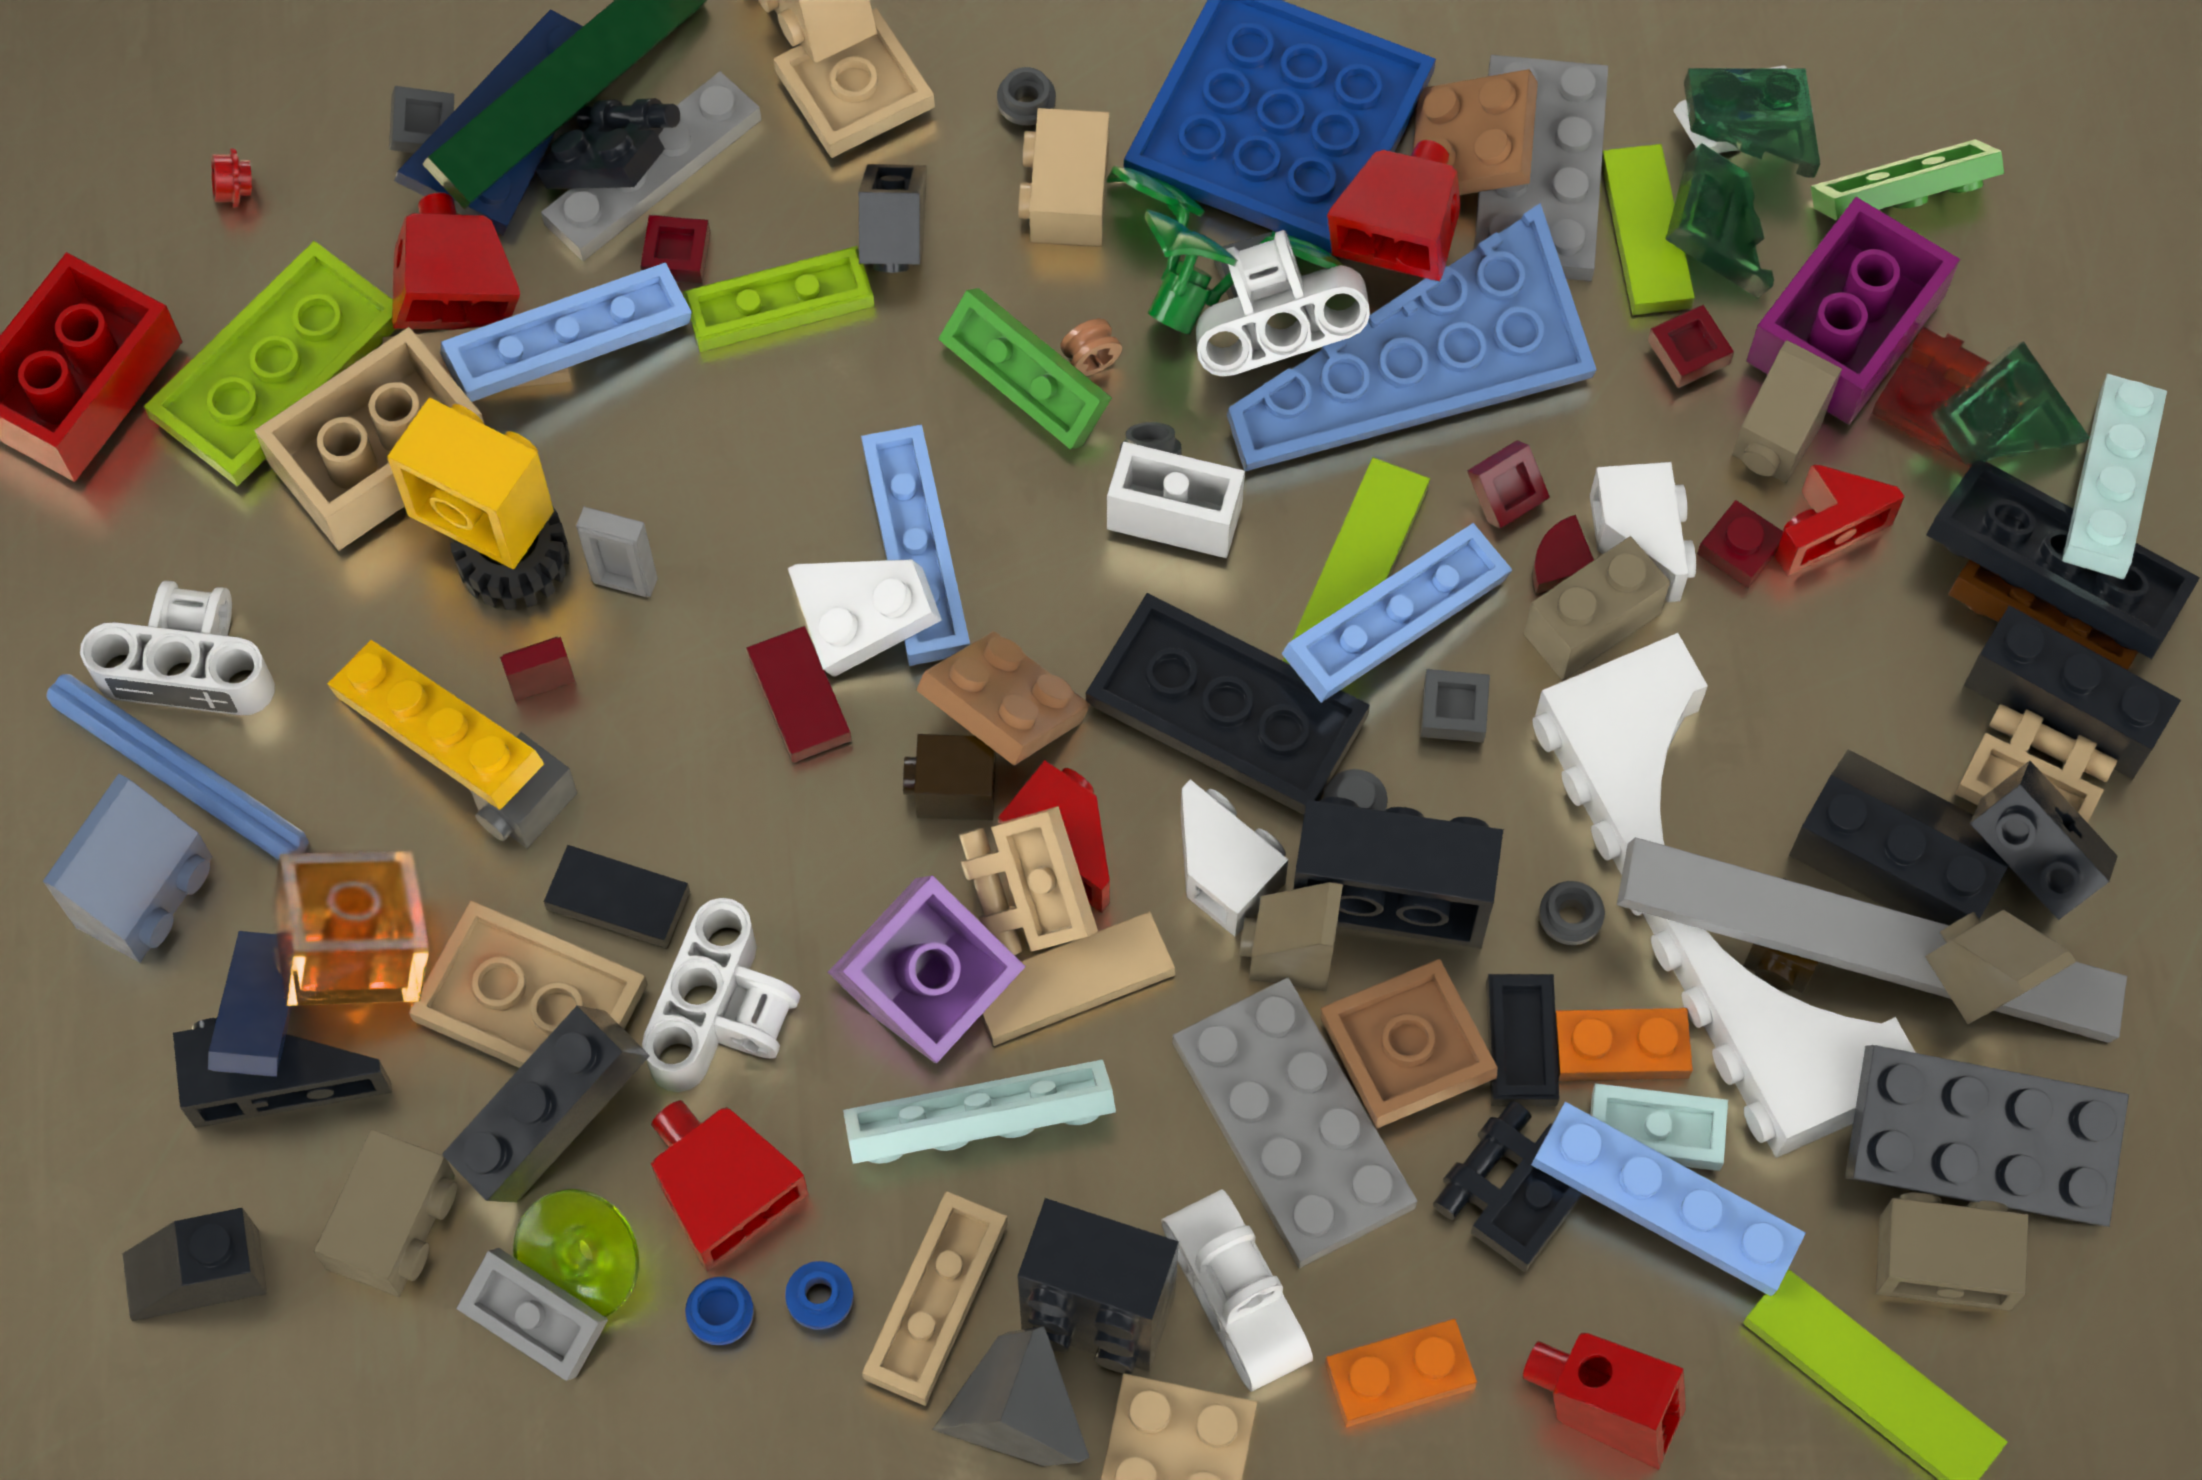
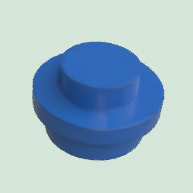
[685,1277,754,1345]

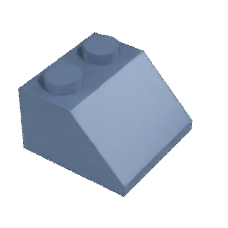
[43,774,213,963]

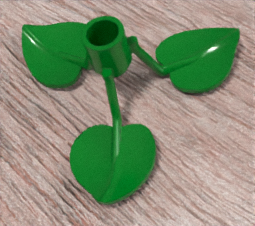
[1107,166,1345,335]

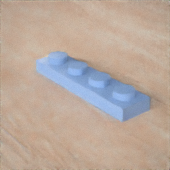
[440,262,692,402]
[861,425,970,666]
[1282,523,1512,703]
[1531,1102,1806,1296]

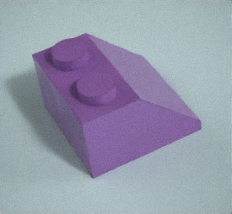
[827,875,1026,1063]

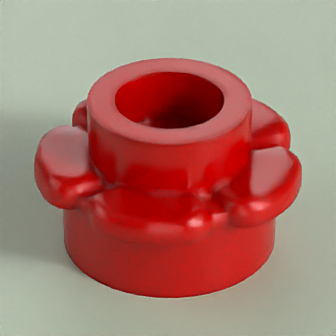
[211,148,252,208]

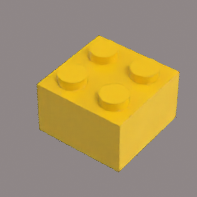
[387,397,554,570]

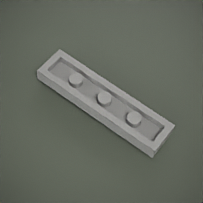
[541,71,761,261]

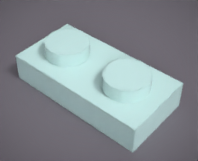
[1590,1083,1728,1171]

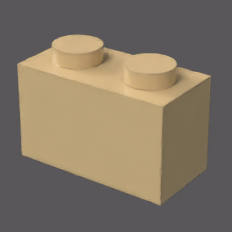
[1019,108,1109,246]

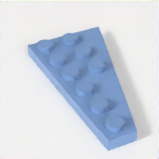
[1227,203,1597,471]

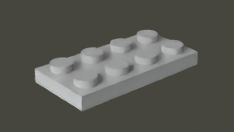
[1474,55,1608,281]
[1172,977,1417,1269]

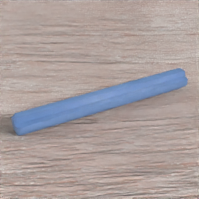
[46,674,309,865]

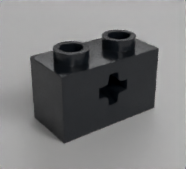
[1970,760,2118,920]

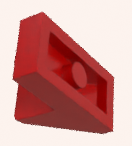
[1775,464,1905,576]

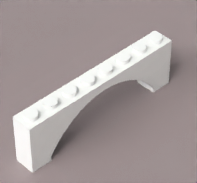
[1533,633,1916,1158]

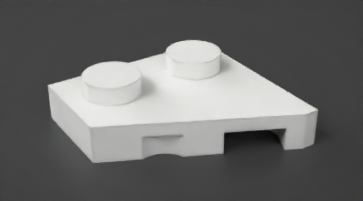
[788,559,942,677]

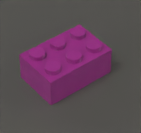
[1746,197,1960,425]

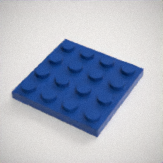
[1123,0,1436,253]

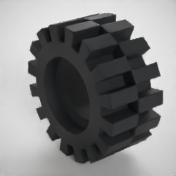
[450,507,570,610]

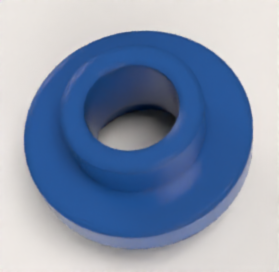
[785,1261,854,1330]

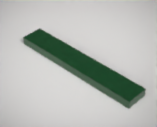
[423,0,708,210]

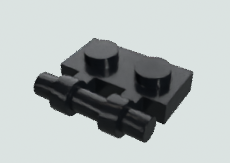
[535,98,681,189]
[1433,1101,1584,1272]

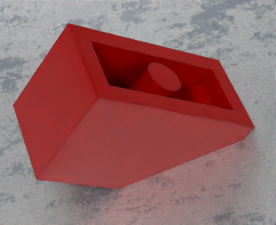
[998,760,1110,913]

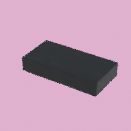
[543,845,690,948]
[1486,974,1560,1106]

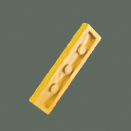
[327,640,544,810]

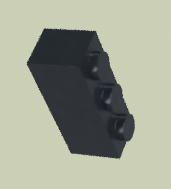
[1964,606,2181,779]
[442,1005,650,1203]

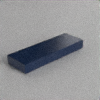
[208,931,305,1077]

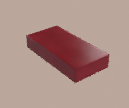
[746,626,852,763]

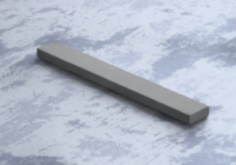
[1617,837,2127,1043]

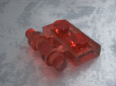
[1872,327,2033,467]

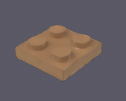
[1413,69,1538,195]
[916,631,1091,766]
[1321,959,1498,1129]

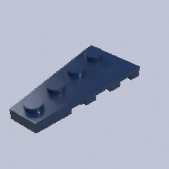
[394,9,583,235]

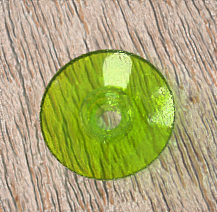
[513,1189,639,1317]

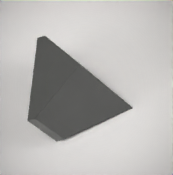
[932,1326,1090,1466]

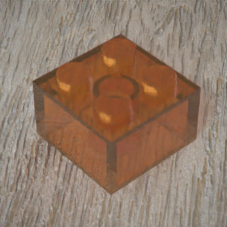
[273,851,429,1006]

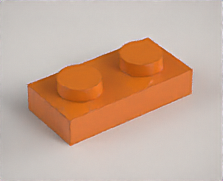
[1555,1008,1693,1081]
[1325,1318,1477,1427]

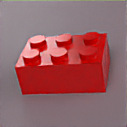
[0,252,183,482]

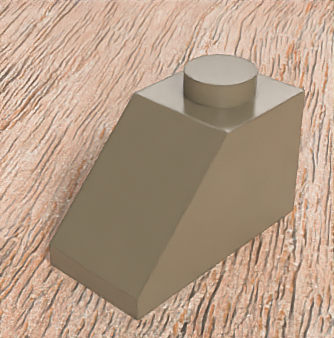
[1732,340,1842,483]
[1239,882,1343,991]
[1925,910,2076,1024]

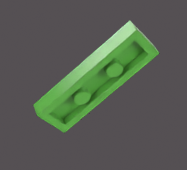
[1811,139,2004,221]
[938,288,1112,450]

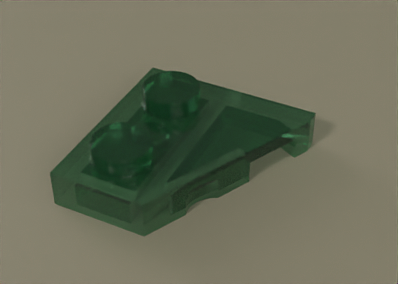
[1684,68,1821,178]
[1665,143,1774,298]
[1931,341,2090,464]

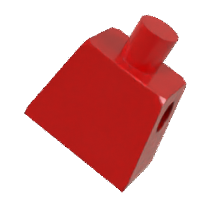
[1327,140,1460,282]
[392,193,520,330]
[651,1100,809,1272]
[1523,1333,1686,1470]

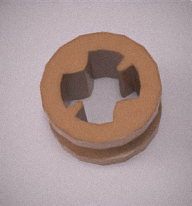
[1060,318,1122,376]

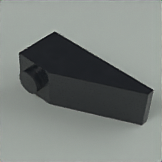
[173,1018,392,1128]

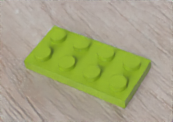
[144,241,396,487]

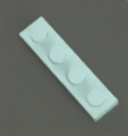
[2062,373,2167,579]
[843,1059,1116,1164]

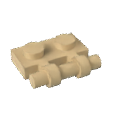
[1955,703,2118,823]
[959,806,1098,955]

